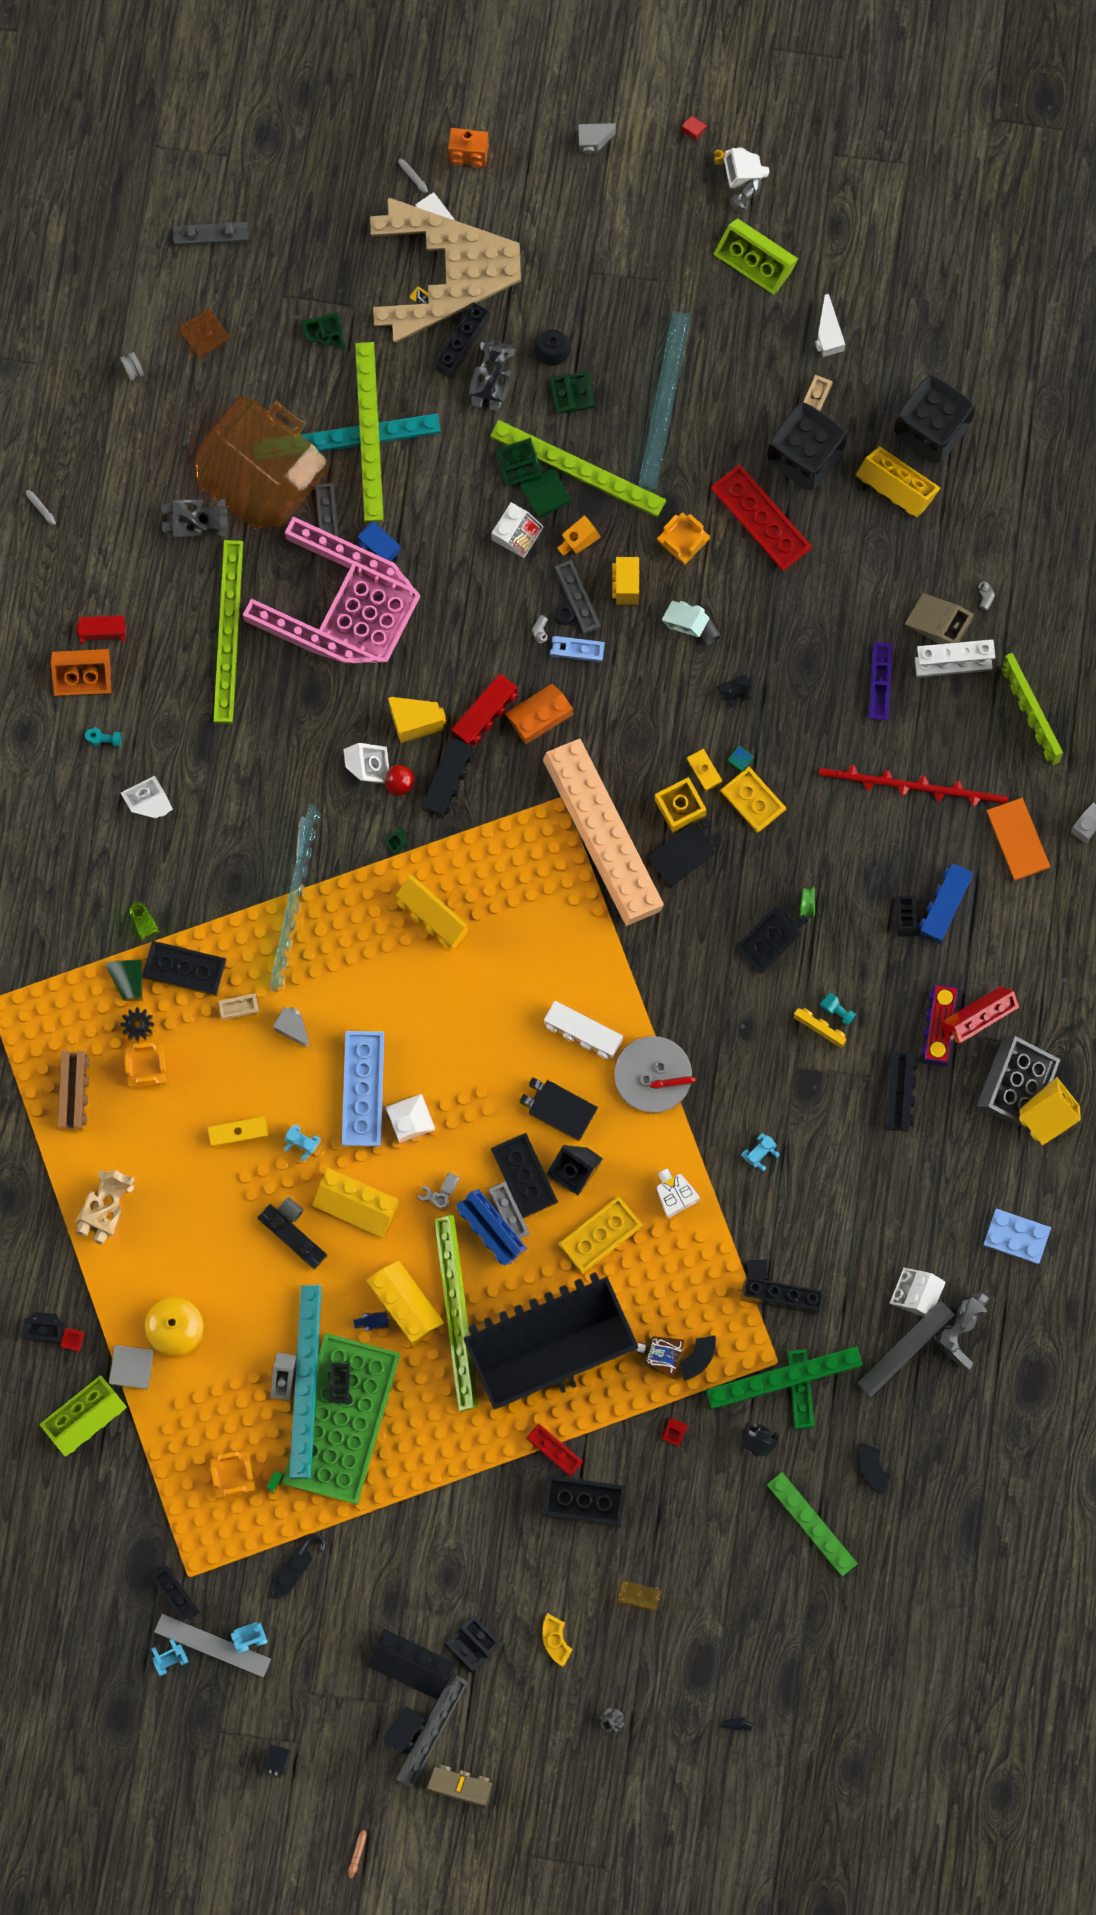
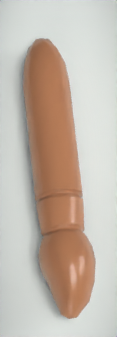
[348,1830,366,1878]

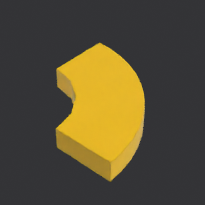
[542,1613,572,1667]

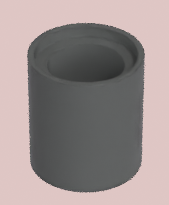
[701,620,721,645]
[278,1197,304,1223]

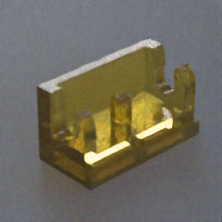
[618,1580,662,1612]

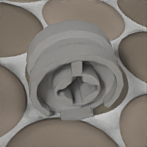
[120,352,144,381]

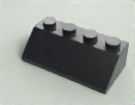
[368,1629,456,1700]

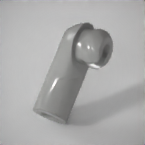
[979,582,995,611]
[532,615,548,643]

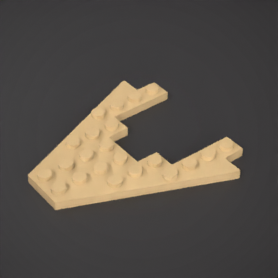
[370,198,521,343]

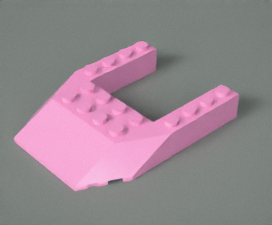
[243,517,421,663]

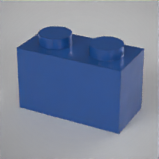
[357,521,401,561]

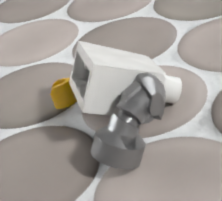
[714,147,769,212]

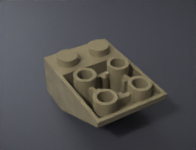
[905,593,974,644]

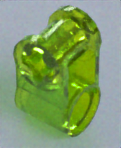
[130,902,159,941]

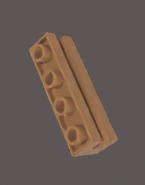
[58,1051,90,1131]

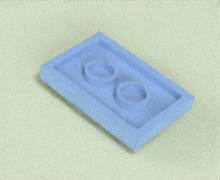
[983,1209,1051,1265]

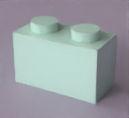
[662,601,709,637]

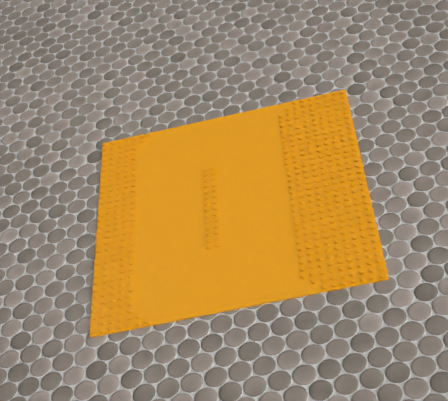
[0,797,778,1577]

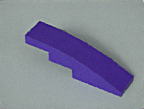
[869,642,893,720]

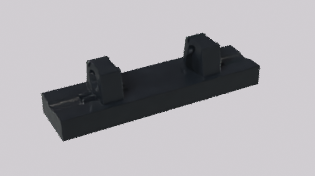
[257,1204,328,1270]

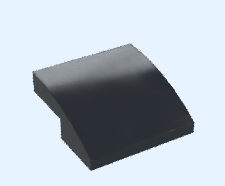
[444,1615,501,1673]

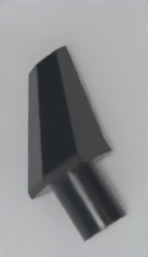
[721,1717,754,1731]

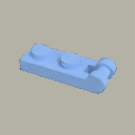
[550,636,605,662]

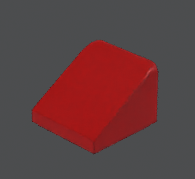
[681,116,707,141]
[662,1418,688,1447]

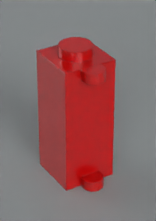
[75,615,126,644]

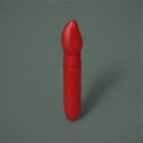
[649,1076,696,1089]

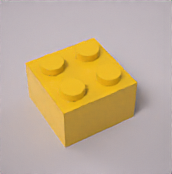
[612,557,639,605]
[655,777,707,833]

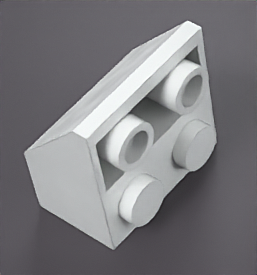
[890,1268,945,1316]

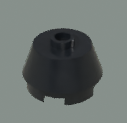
[534,329,571,366]
[742,1422,780,1457]

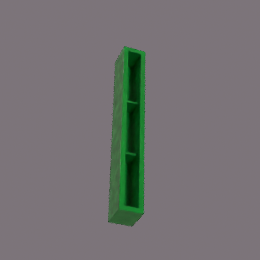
[706,1346,863,1410]

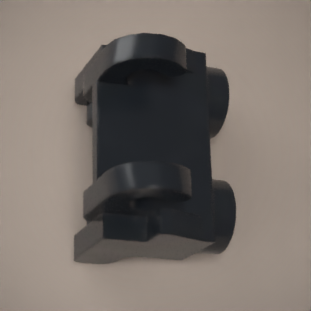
[716,675,751,708]

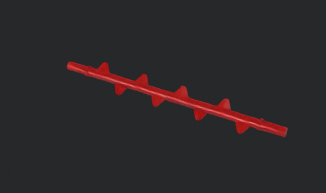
[819,765,1008,806]

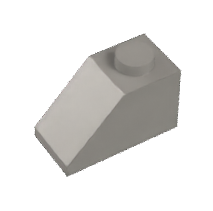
[579,123,616,154]
[1071,803,1096,844]
[273,1007,310,1048]
[270,1353,297,1401]

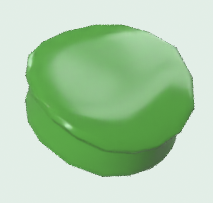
[800,886,815,919]

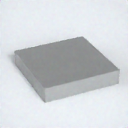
[109,1345,154,1390]

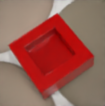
[60,1328,85,1352]

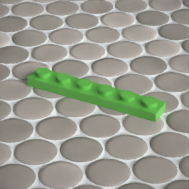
[767,1472,857,1577]

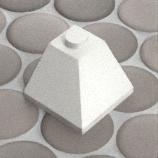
[344,743,389,784]
[121,776,173,818]
[386,1094,435,1143]

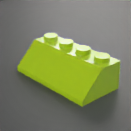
[714,218,798,294]
[39,1375,127,1457]

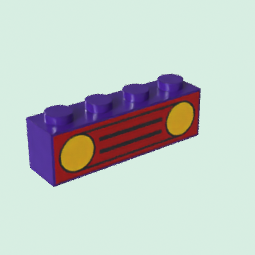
[921,985,958,1066]

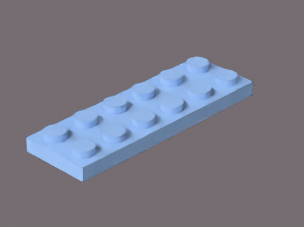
[342,1031,384,1147]

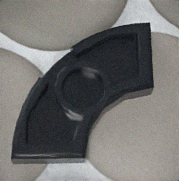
[680,1335,716,1381]
[859,1443,891,1495]

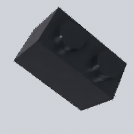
[383,1706,426,1754]
[264,1744,292,1778]

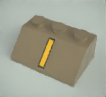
[427,1765,493,1808]

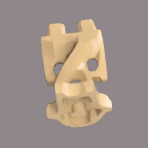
[75,1170,135,1245]

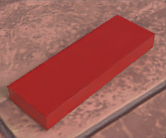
[526,1423,584,1476]

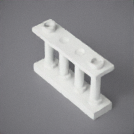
[915,640,995,677]

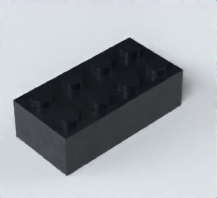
[543,1475,626,1528]

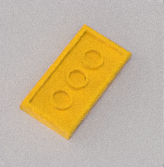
[558,1196,643,1274]

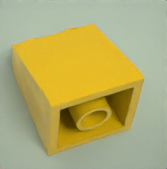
[388,697,446,743]
[1019,1077,1081,1146]

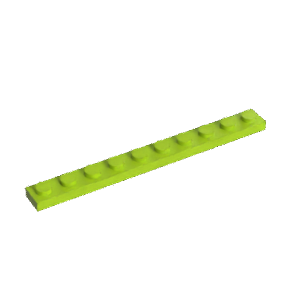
[355,342,384,523]
[490,420,666,518]
[214,540,243,724]
[434,1215,479,1411]

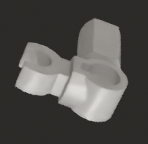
[418,1172,460,1210]

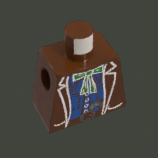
[636,1336,684,1378]

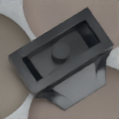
[22,1312,64,1343]

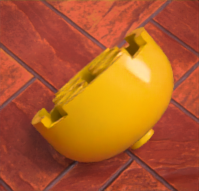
[144,1297,204,1356]

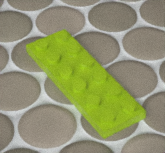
[1002,653,1063,765]

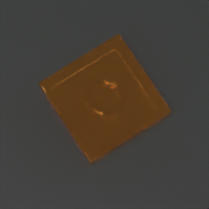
[178,308,230,359]

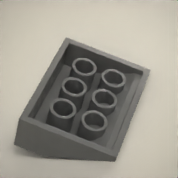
[976,1036,1060,1129]

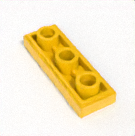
[793,1008,846,1049]
[208,1117,268,1147]

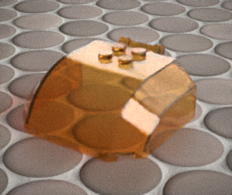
[195,395,329,529]

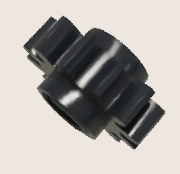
[120,1007,155,1042]

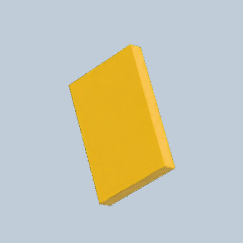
[720,767,786,834]

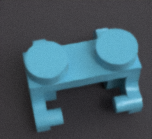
[284,1124,321,1161]
[741,1133,780,1171]
[231,1622,267,1653]
[152,1638,189,1676]

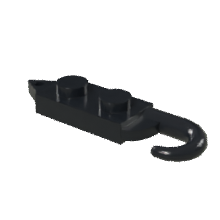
[272,1533,326,1600]

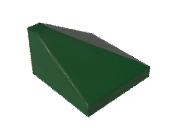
[384,829,409,856]

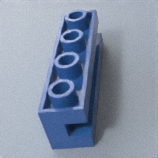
[918,863,973,944]
[456,1189,527,1266]

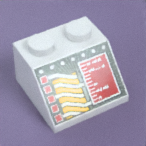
[491,503,543,558]

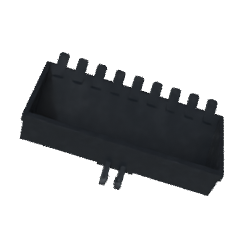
[463,1272,639,1410]

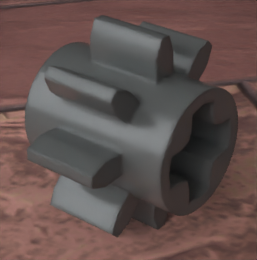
[599,1708,625,1734]

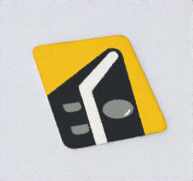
[410,287,429,304]

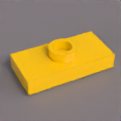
[687,749,722,791]

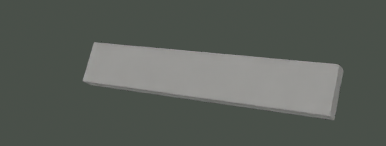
[154,1614,271,1678]

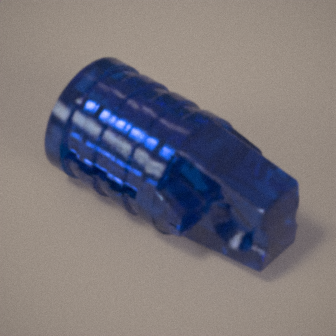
[353,1311,389,1331]

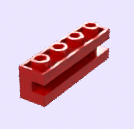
[451,674,518,746]
[941,986,1019,1043]

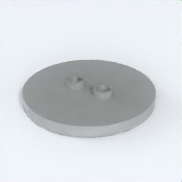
[615,1036,692,1113]

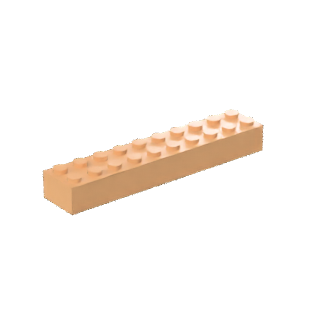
[543,739,664,926]

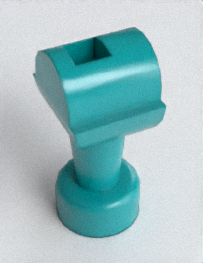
[85,727,122,747]
[819,993,857,1026]

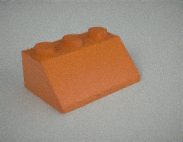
[51,649,111,696]
[505,684,573,745]

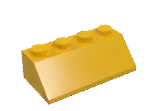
[856,446,940,517]
[396,874,468,950]
[312,1168,399,1238]
[367,1261,445,1346]

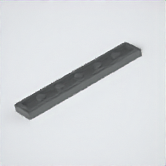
[858,1301,955,1397]
[396,1673,468,1788]

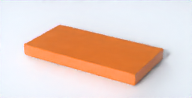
[987,797,1050,881]

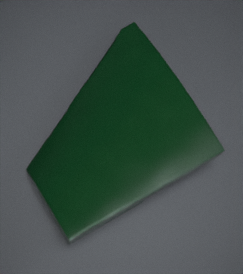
[301,312,346,349]
[106,960,143,1001]

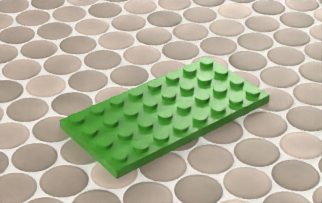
[282,1333,401,1505]

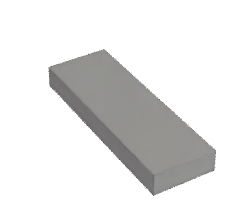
[488,1181,530,1239]

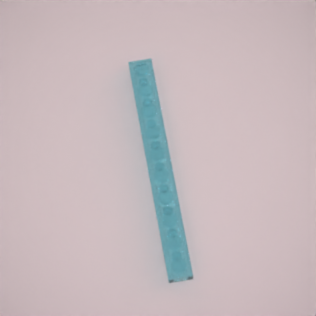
[638,311,691,491]
[270,804,320,992]

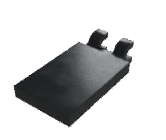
[647,818,723,888]
[735,901,809,974]
[519,1077,598,1142]

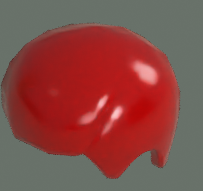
[385,765,414,796]

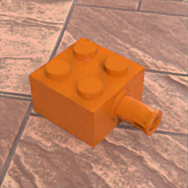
[448,128,489,168]

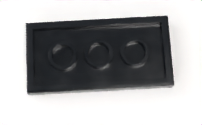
[142,941,227,996]
[491,1133,558,1219]

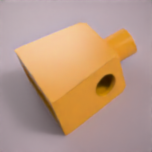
[557,515,601,556]

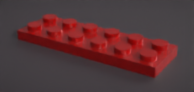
[711,464,812,572]

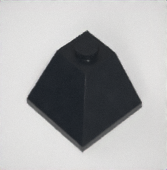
[546,1145,603,1196]

